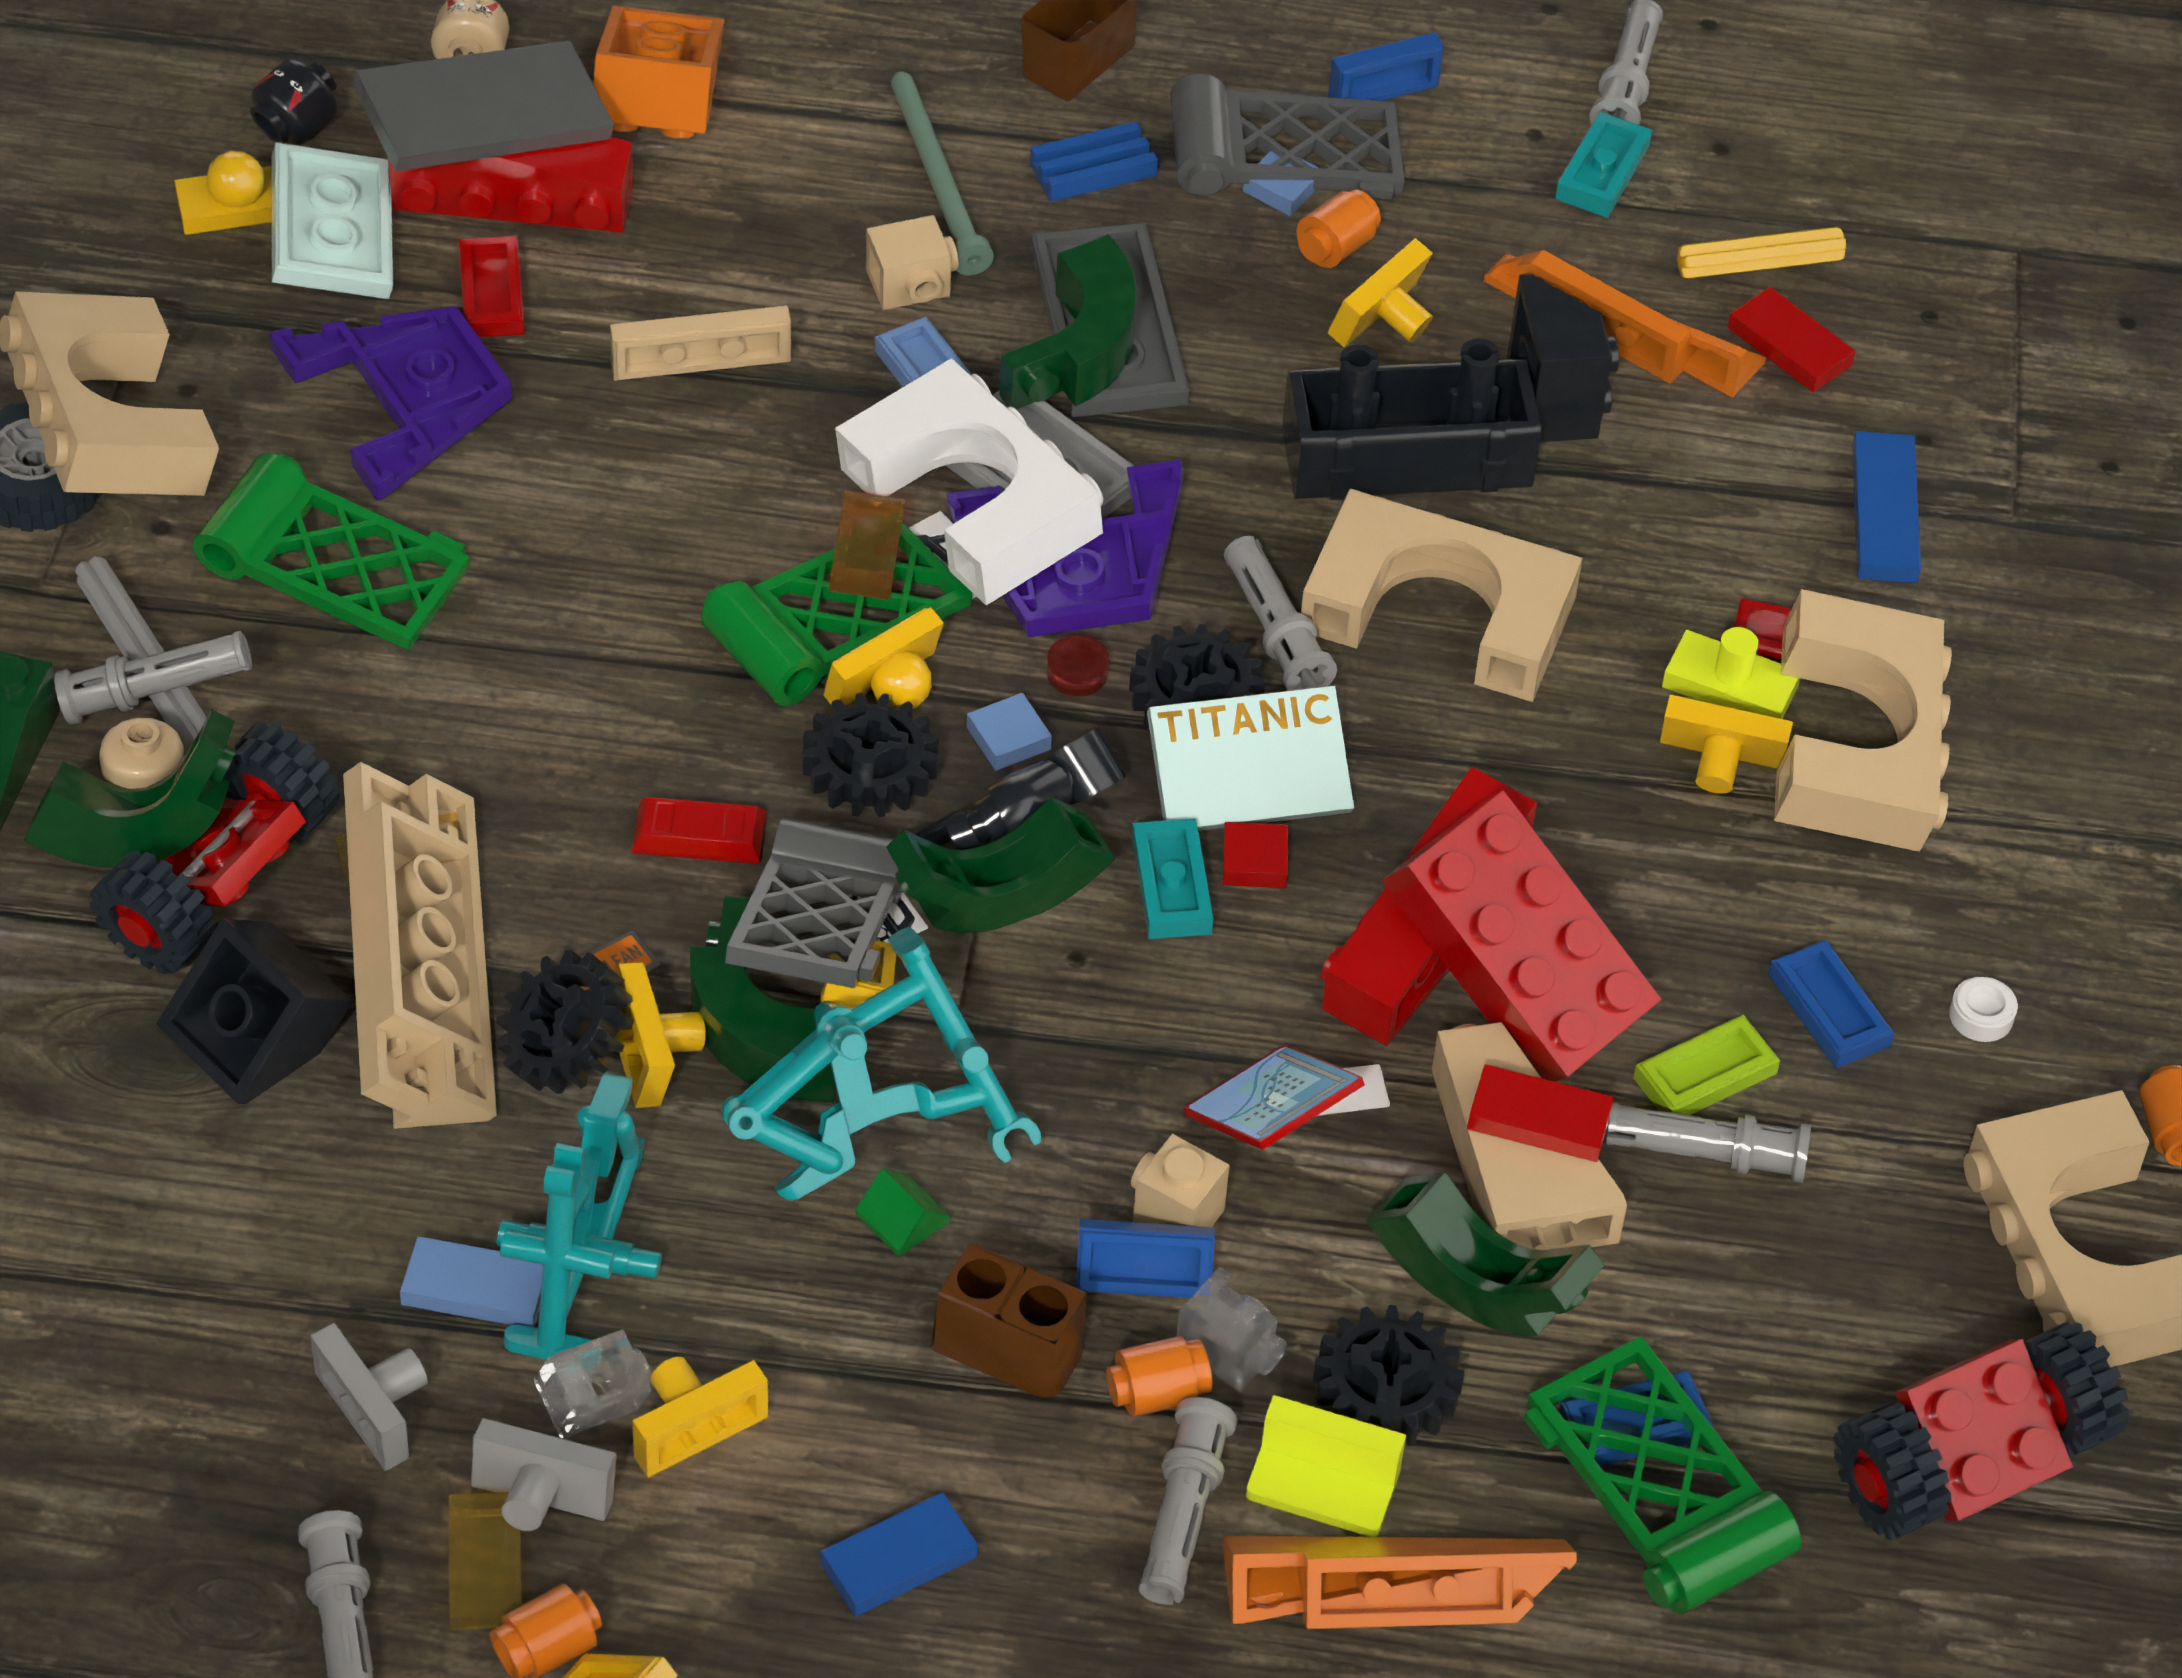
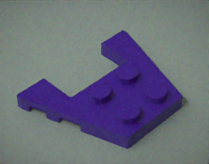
[270,306,512,501]
[947,459,1183,637]

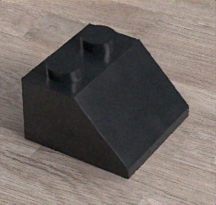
[1507,274,1619,442]
[156,918,353,1104]

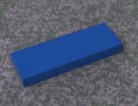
[1852,431,1921,583]

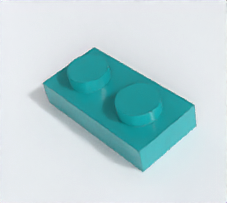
[1555,111,1653,218]
[1132,818,1214,939]

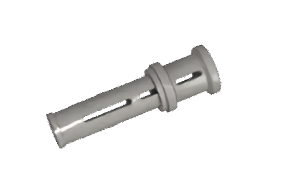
[1589,0,1663,125]
[1224,536,1337,691]
[54,631,252,726]
[1606,1103,1811,1183]
[1138,1397,1237,1605]
[297,1510,373,1678]

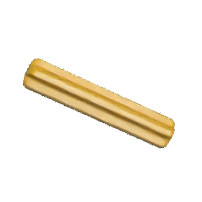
[1677,227,1846,279]

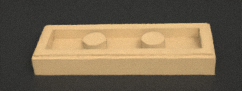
[610,305,791,381]

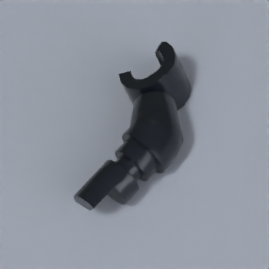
[915,727,1126,850]

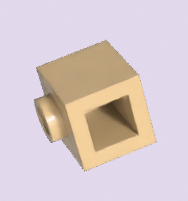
[866,215,958,310]
[1131,1134,1229,1227]

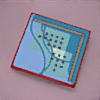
[1183,1045,1365,1150]

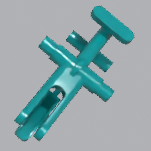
[721,927,1041,1200]
[497,1073,662,1367]

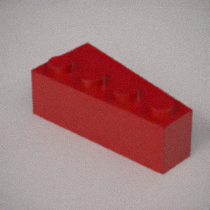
[388,137,633,233]
[1320,767,1537,1047]

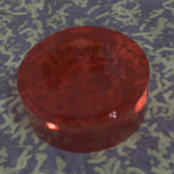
[1047,635,1109,697]

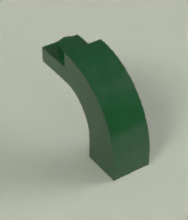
[999,234,1137,409]
[24,709,236,868]
[886,797,1115,933]
[690,896,836,1103]
[1366,1172,1604,1336]

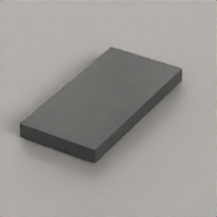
[352,40,614,172]
[1031,223,1189,417]

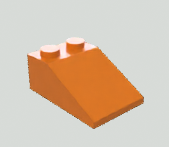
[593,6,725,138]

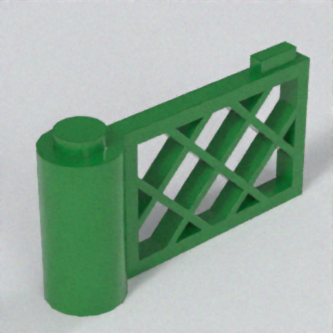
[192,453,470,651]
[701,518,972,706]
[1524,1336,1801,1614]

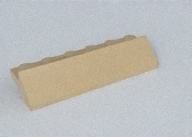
[343,762,497,1129]

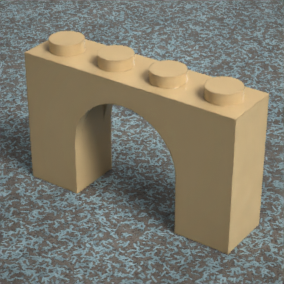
[0,291,219,496]
[1301,489,1583,702]
[1774,589,1952,852]
[1964,1090,2182,1367]

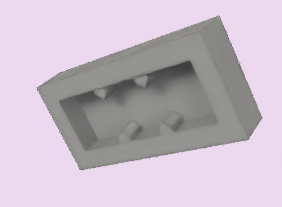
[310,1323,428,1472]
[471,1418,616,1531]

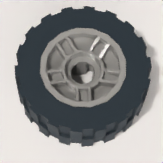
[0,400,102,532]

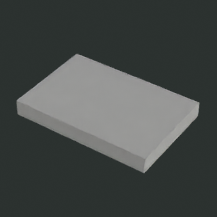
[945,390,1134,519]

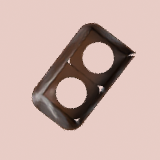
[1021,0,1137,102]
[930,1242,1087,1398]

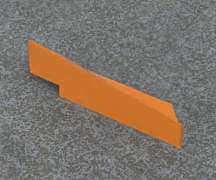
[1484,250,1766,398]
[1223,1535,1577,1629]

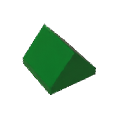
[856,1168,950,1257]

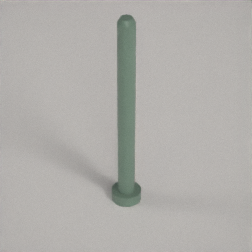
[891,71,994,275]

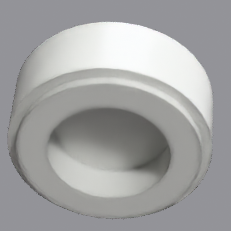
[1949,977,2018,1042]

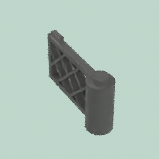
[1170,74,1405,200]
[725,817,906,988]

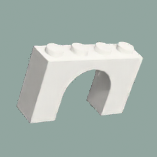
[835,358,1103,605]

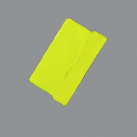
[1246,1395,1406,1537]

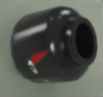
[250,59,337,145]

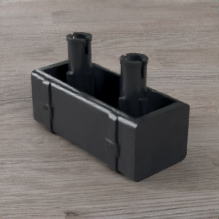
[1282,338,1541,500]

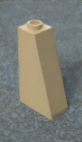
[1432,1022,1627,1250]

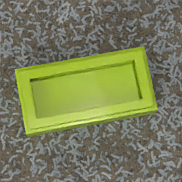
[1633,1015,1780,1116]

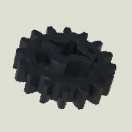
[1129,624,1266,729]
[802,693,939,817]
[495,950,633,1094]
[1313,1305,1464,1446]

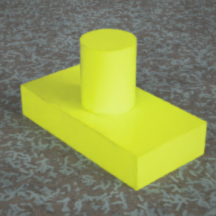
[1662,627,1800,719]

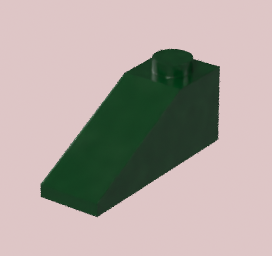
[0,651,60,831]

